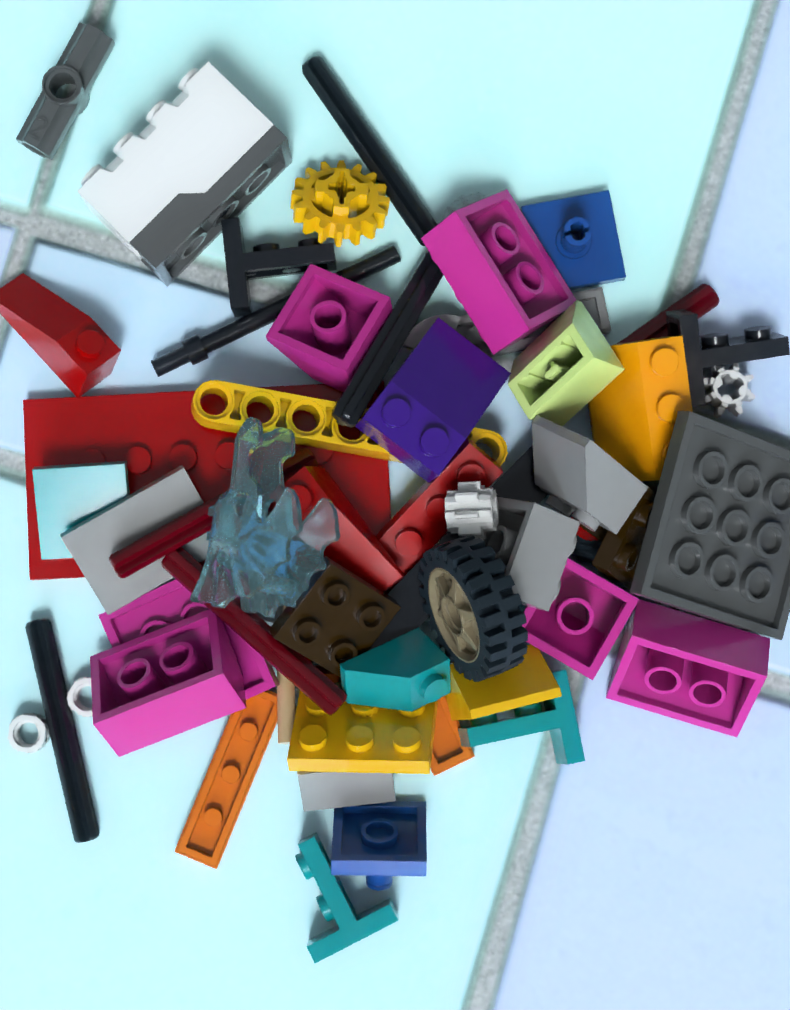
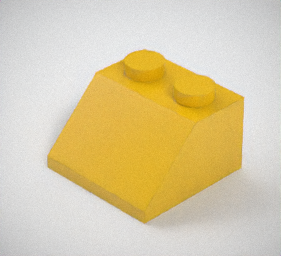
[445,644,562,721]

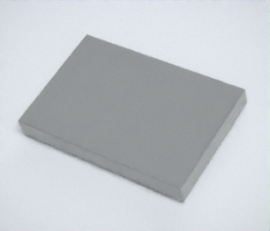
[60,465,228,615]

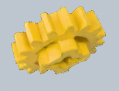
[290,160,390,247]

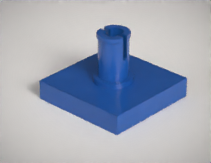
[520,190,626,290]
[331,801,427,891]

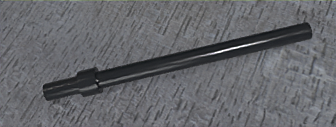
[151,245,401,377]

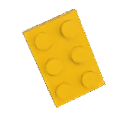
[287,690,438,774]

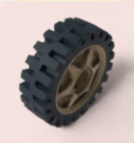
[418,535,528,682]

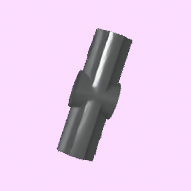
[16,22,115,160]

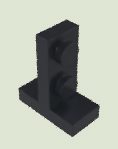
[221,217,337,317]
[666,309,790,407]

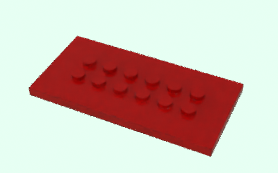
[23,380,391,581]

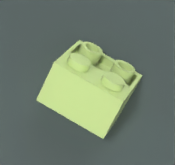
[508,300,625,426]

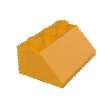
[588,336,693,482]

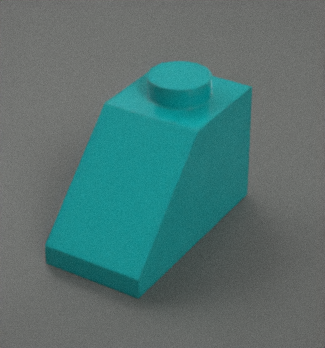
[340,627,451,712]

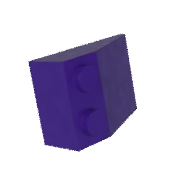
[355,317,511,483]

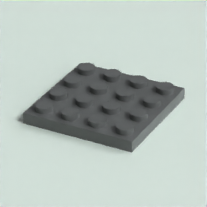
[629,411,790,641]

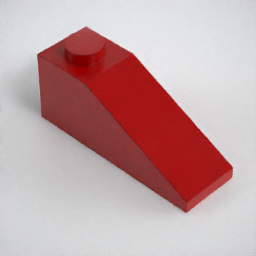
[0,273,121,398]
[270,466,405,592]

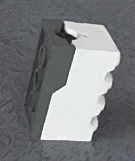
[77,61,292,287]

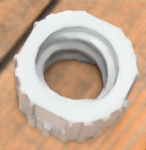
[67,677,92,717]
[7,712,50,754]

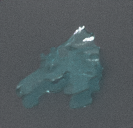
[190,417,340,619]

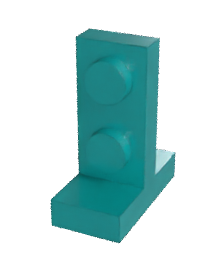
[458,669,585,765]
[295,832,399,964]

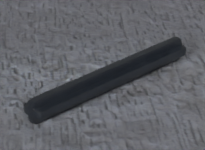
[302,55,438,246]
[332,250,444,428]
[25,618,100,843]

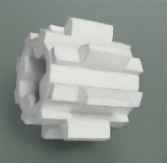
[703,363,756,418]
[444,481,499,539]

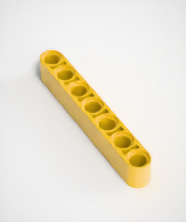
[191,380,508,465]

